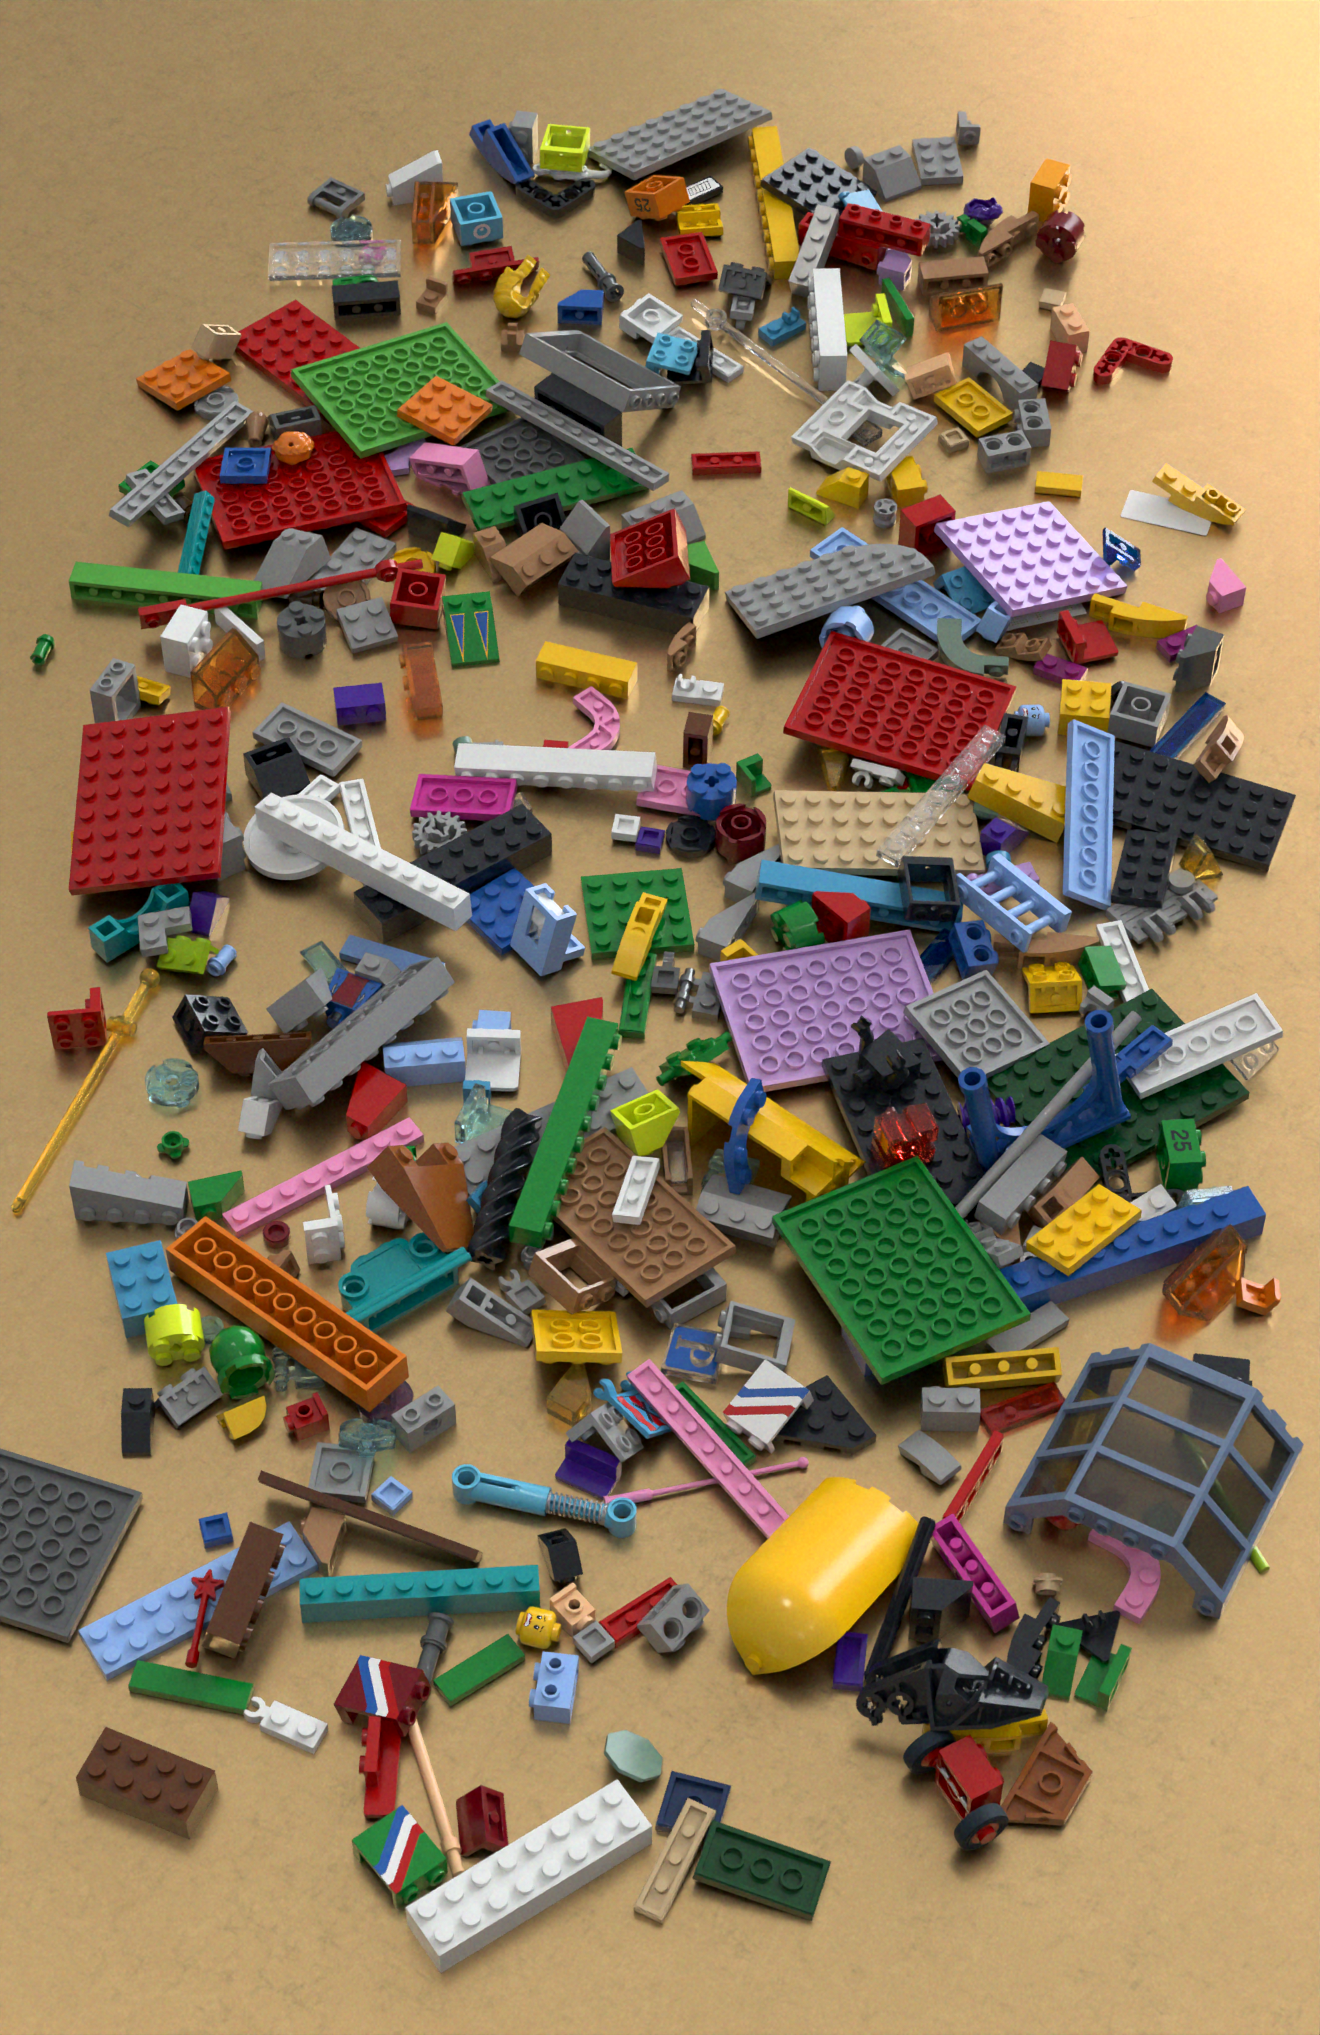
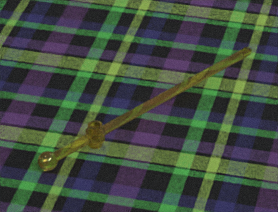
[11,968,160,1213]

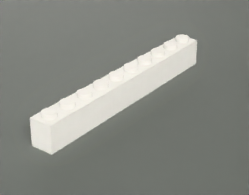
[255,793,472,931]

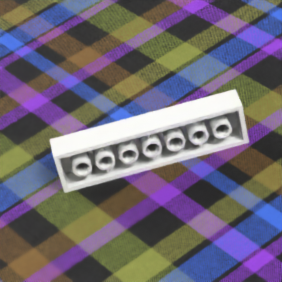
[405,1779,652,1973]

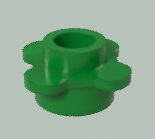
[157,1131,189,1159]

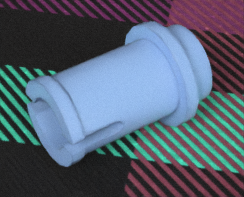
[207,945,237,976]

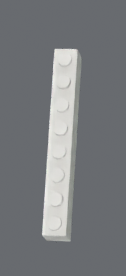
[454,743,658,792]

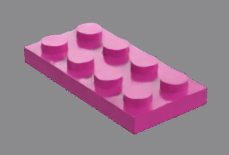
[410,774,518,821]

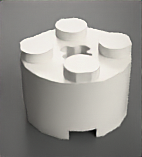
[366,1177,411,1230]

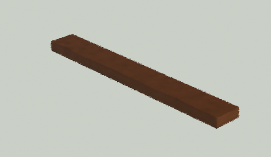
[258,1470,483,1563]

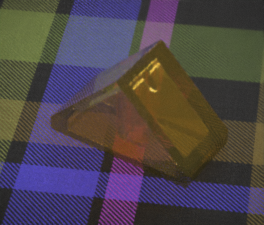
[1178,835,1223,881]

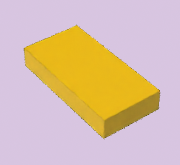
[1035,471,1083,497]

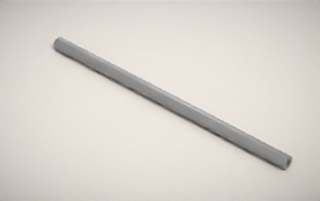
[955,1011,1142,1219]

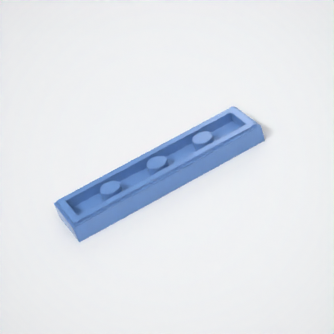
[339,935,445,971]

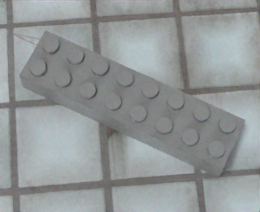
[268,957,455,1110]

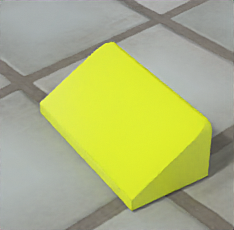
[788,487,835,525]

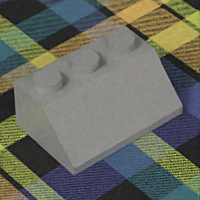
[621,490,706,544]
[696,1174,792,1248]

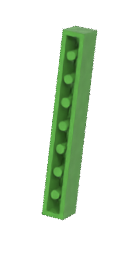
[69,562,264,619]

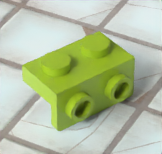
[157,935,219,975]

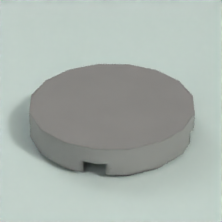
[193,385,239,420]

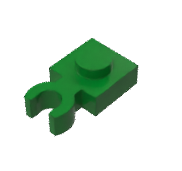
[957,214,988,249]

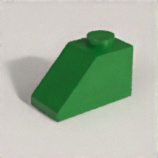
[188,1170,245,1222]
[1042,1624,1083,1700]

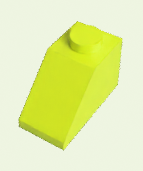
[431,532,474,571]

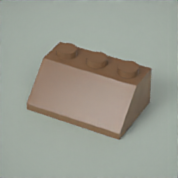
[489,523,578,597]

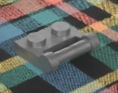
[307,177,365,221]

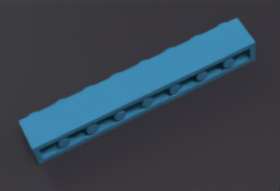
[755,859,963,933]

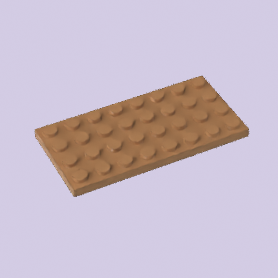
[523,1127,736,1308]

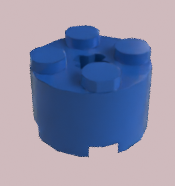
[686,763,737,821]

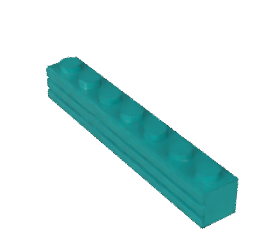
[178,490,215,575]

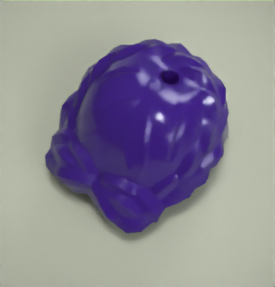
[963,197,1003,226]

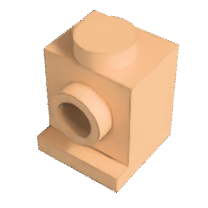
[549,1582,596,1638]

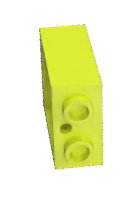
[540,124,590,172]

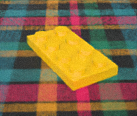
[1026,1184,1142,1276]

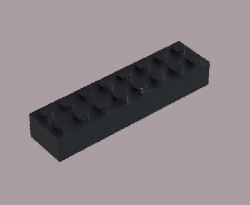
[353,803,552,944]

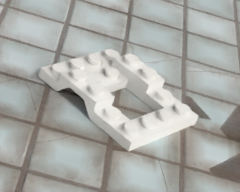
[791,380,938,482]

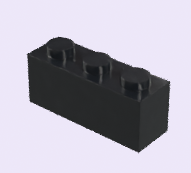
[332,280,401,320]

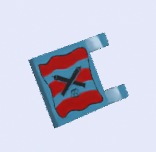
[593,1371,672,1439]

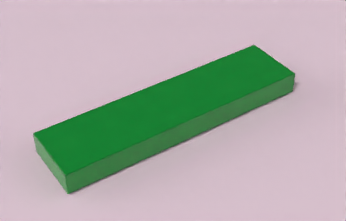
[618,953,657,1039]
[675,1381,756,1468]
[128,1660,254,1715]

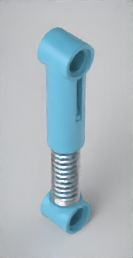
[452,1464,637,1538]

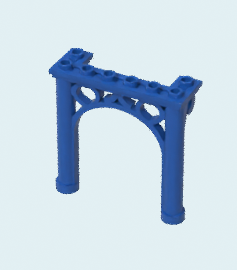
[958,1010,1131,1174]

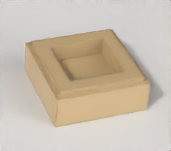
[1039,288,1066,310]
[938,427,970,453]

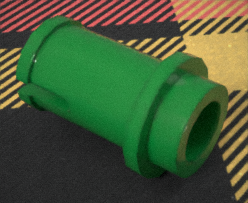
[30,634,55,665]

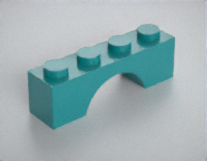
[88,883,190,962]

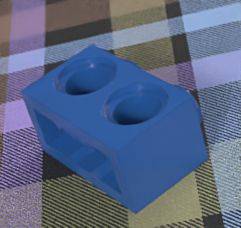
[948,920,999,980]

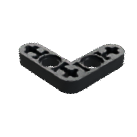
[515,178,595,218]
[1098,1144,1188,1210]

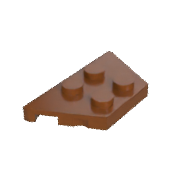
[1001,1722,1093,1826]

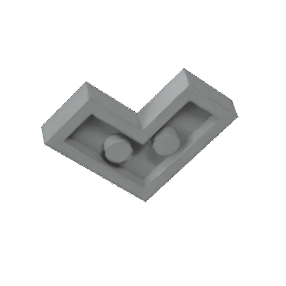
[138,906,192,958]

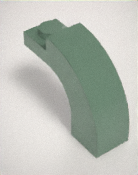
[937,618,1009,677]

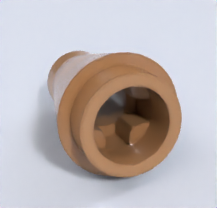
[246,411,269,447]

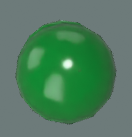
[209,1325,275,1399]

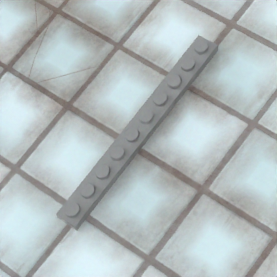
[486,381,669,491]
[109,401,254,527]

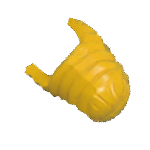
[493,255,550,318]

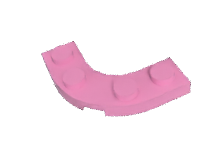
[568,686,620,750]
[1088,1529,1161,1625]

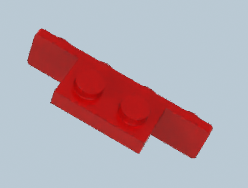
[452,246,540,284]
[359,1716,401,1818]

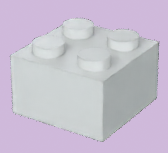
[160,605,213,678]

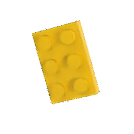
[934,377,1013,438]

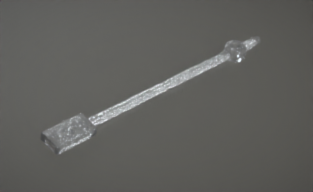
[691,299,883,446]

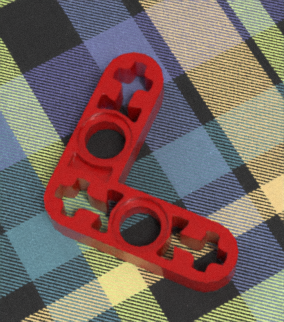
[1093,337,1173,385]

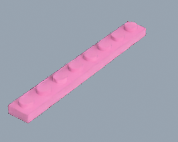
[222,1117,424,1238]
[627,1359,789,1539]

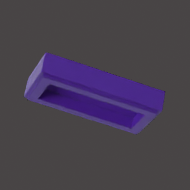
[832,1632,868,1692]

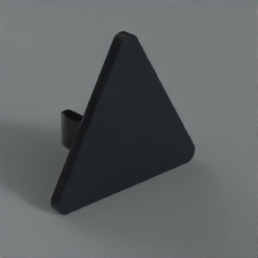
[1059,1610,1120,1663]

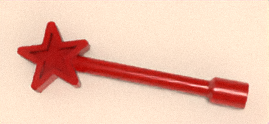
[185,1569,225,1668]

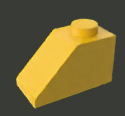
[816,467,869,509]

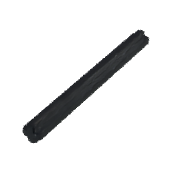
[864,1516,936,1679]

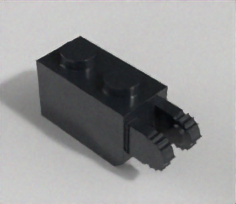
[994,713,1028,772]

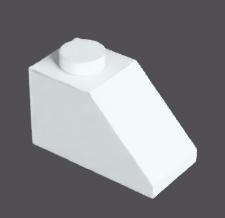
[238,1096,283,1139]

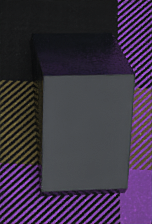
[617,220,645,265]

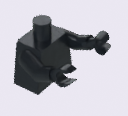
[851,1015,921,1092]

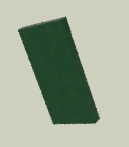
[693,1820,831,1921]

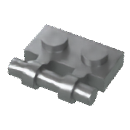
[674,968,721,1022]

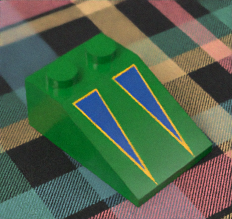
[442,591,500,667]

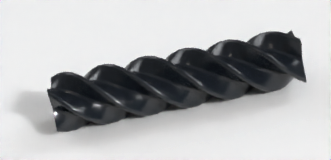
[467,1108,543,1270]

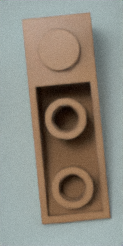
[1024,1157,1100,1229]

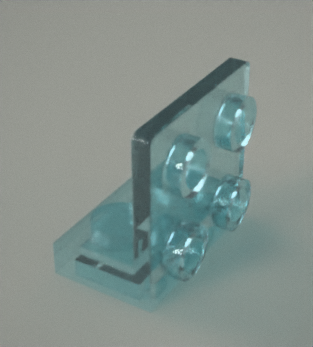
[860,319,907,379]
[454,1083,512,1144]

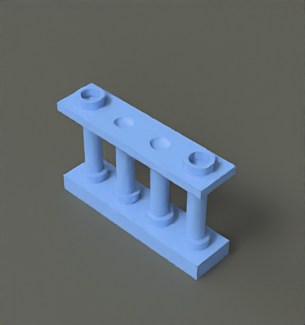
[956,853,1072,953]

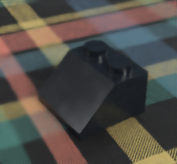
[908,1577,973,1642]

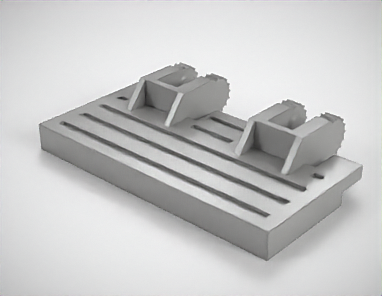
[1105,866,1218,944]

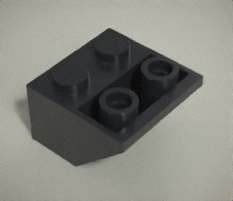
[243,737,310,800]

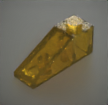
[816,744,851,791]

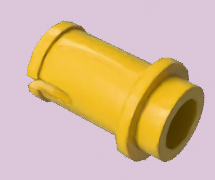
[712,706,730,736]

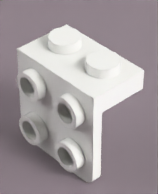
[465,1028,521,1092]
[303,1185,345,1265]

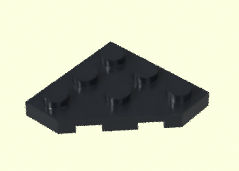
[773,1375,876,1454]

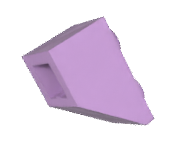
[877,249,912,290]

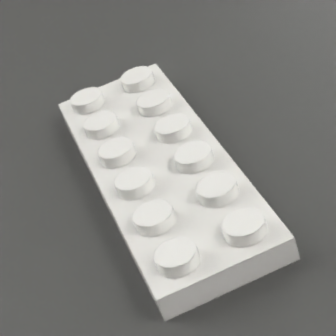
[1115,993,1283,1099]

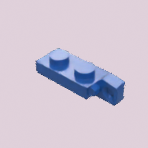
[1116,1025,1173,1083]

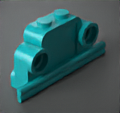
[338,1232,472,1333]

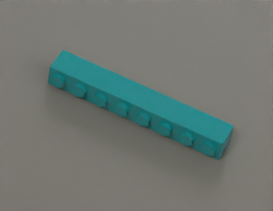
[299,1565,540,1623]

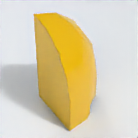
[216,1396,266,1440]

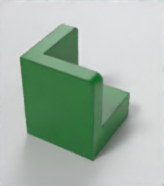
[736,753,772,798]

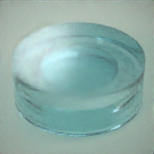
[201,1316,224,1344]

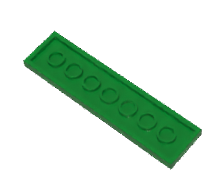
[461,448,649,531]

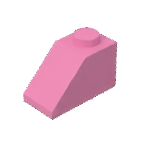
[1206,558,1246,613]

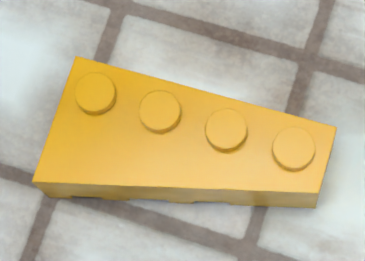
[967,763,1066,843]

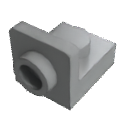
[956,111,981,144]

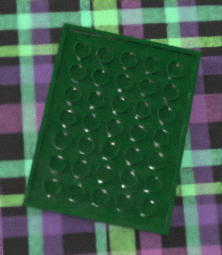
[987,989,1250,1184]

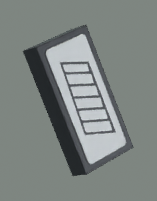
[685,176,723,205]

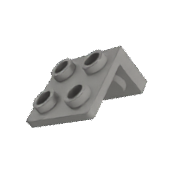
[565,1402,644,1462]

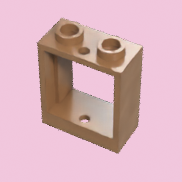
[528,1238,618,1315]

